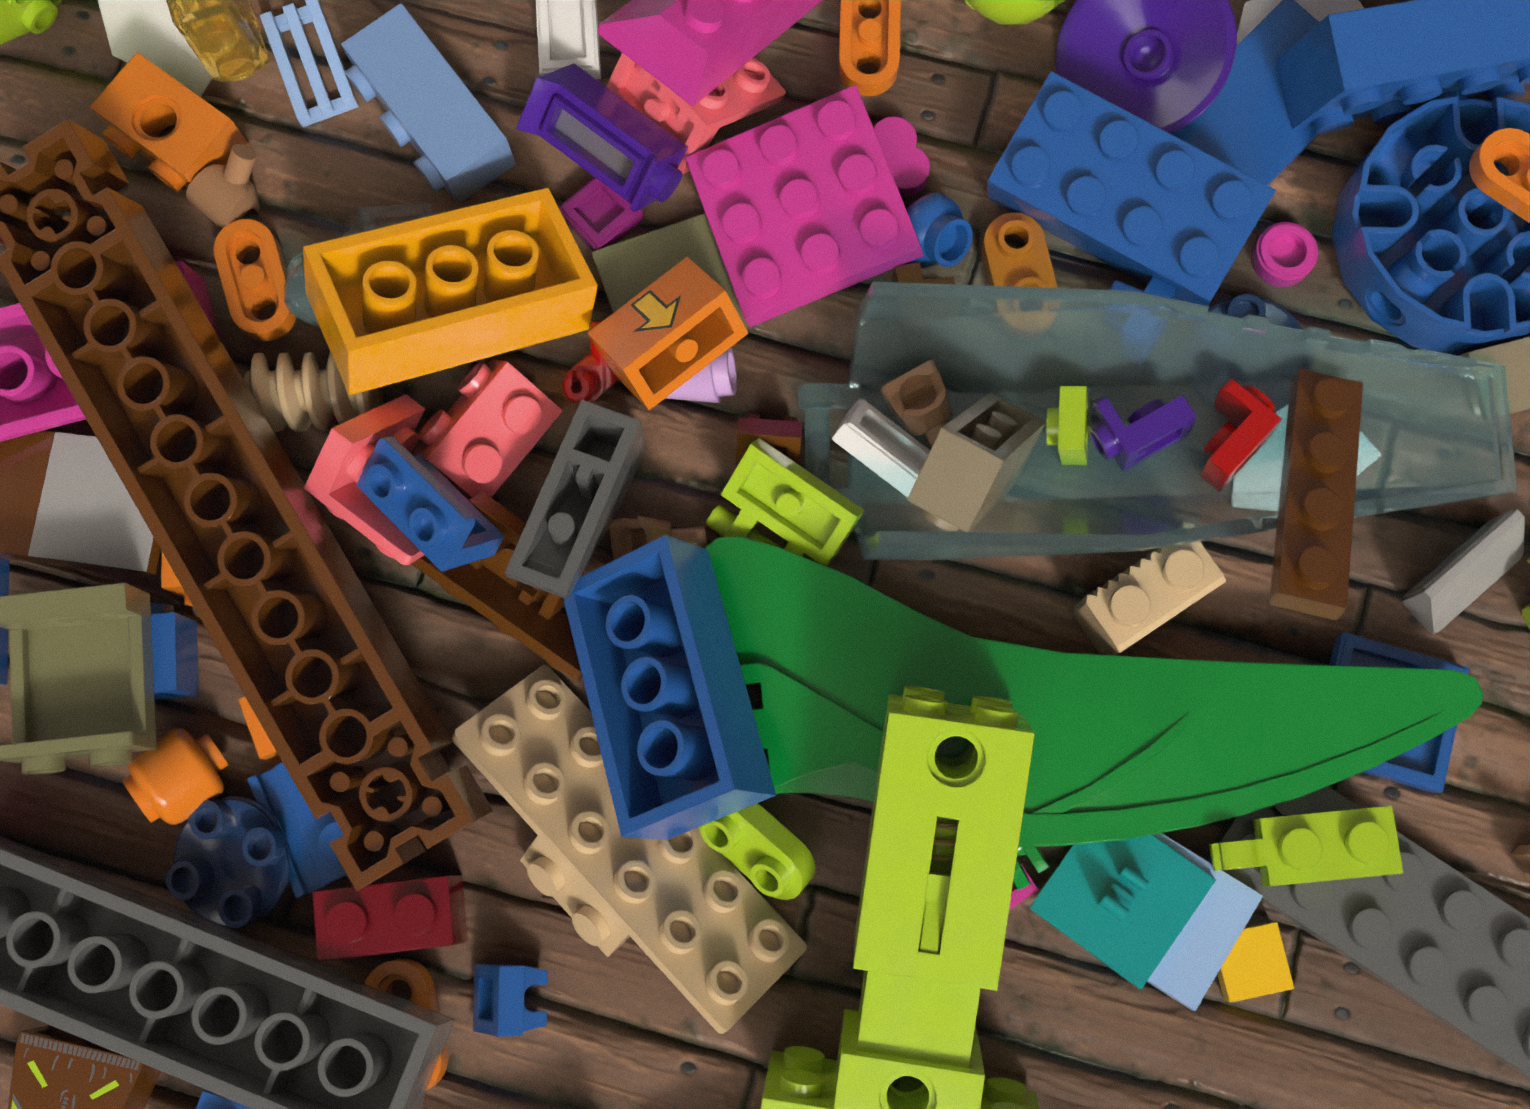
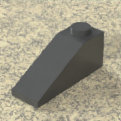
[505,399,646,599]

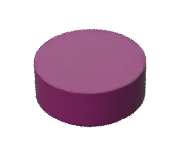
[1251,222,1318,287]

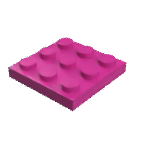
[685,85,924,327]

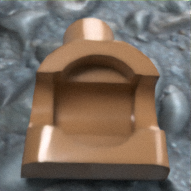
[186,144,260,229]
[881,360,953,447]
[609,515,707,561]

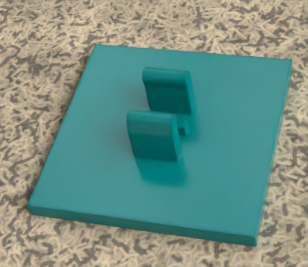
[1029,835,1216,990]

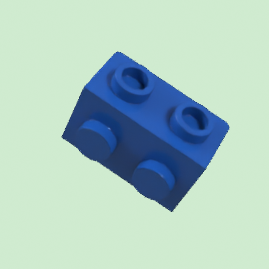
[356,436,505,572]

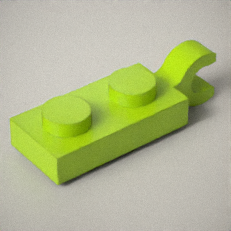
[1209,806,1403,887]

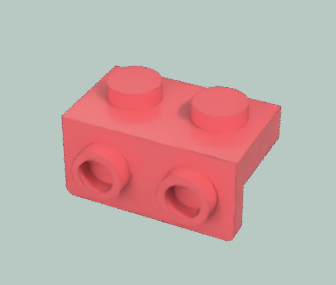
[414,359,563,499]

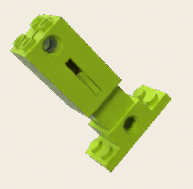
[761,686,1040,1109]

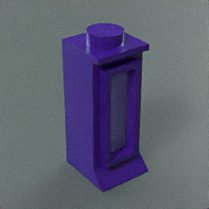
[516,63,688,212]

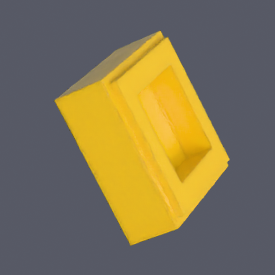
[1217,922,1295,1003]

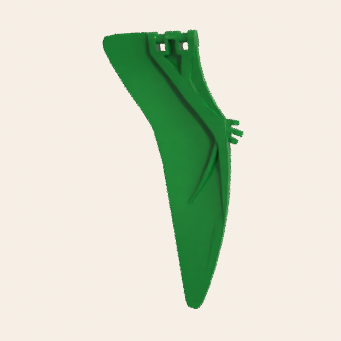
[705,536,1483,890]

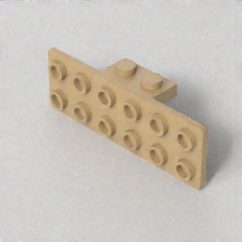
[452,665,807,1034]

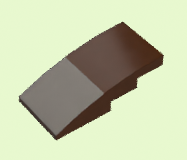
[0,431,161,574]

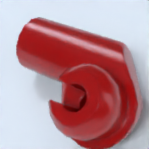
[562,320,619,404]

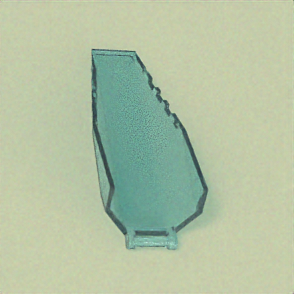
[798,282,1517,560]

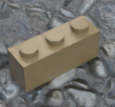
[907,392,1047,533]

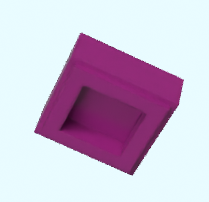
[558,177,644,252]

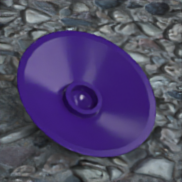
[1055,0,1237,134]

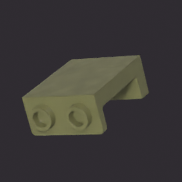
[0,583,157,774]

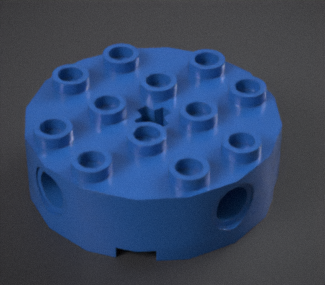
[1332,96,1530,356]

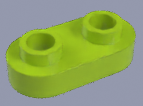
[698,803,816,900]

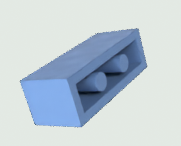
[341,3,516,205]

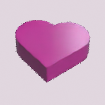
[874,116,930,197]

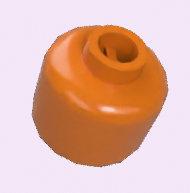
[122,727,229,825]

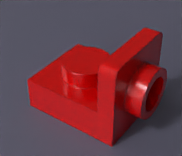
[1200,379,1282,492]

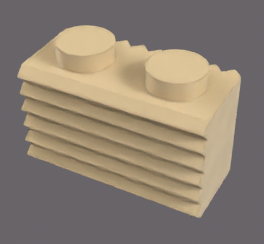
[1073,530,1226,656]

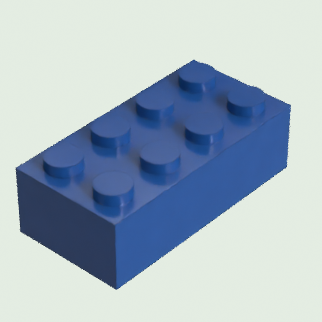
[1276,0,1530,134]
[987,71,1276,315]
[563,535,776,840]

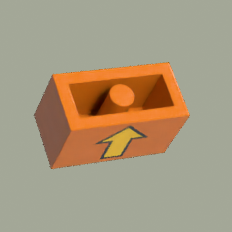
[587,257,749,410]

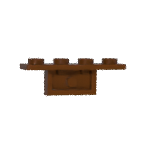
[411,492,582,680]

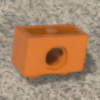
[90,52,250,192]

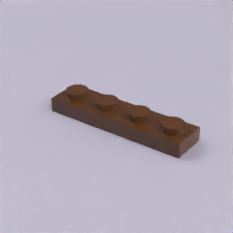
[1269,368,1363,621]

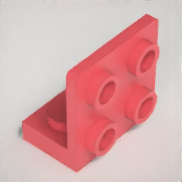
[606,53,786,175]
[303,394,425,565]

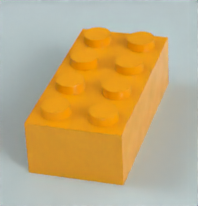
[303,188,598,396]

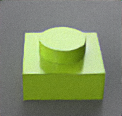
[1046,386,1089,466]

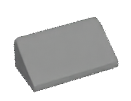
[1401,509,1525,634]

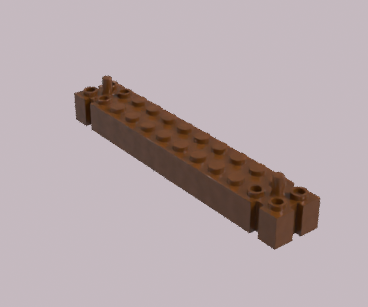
[0,119,493,891]

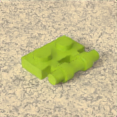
[705,438,865,566]

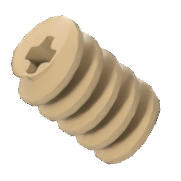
[244,352,383,432]

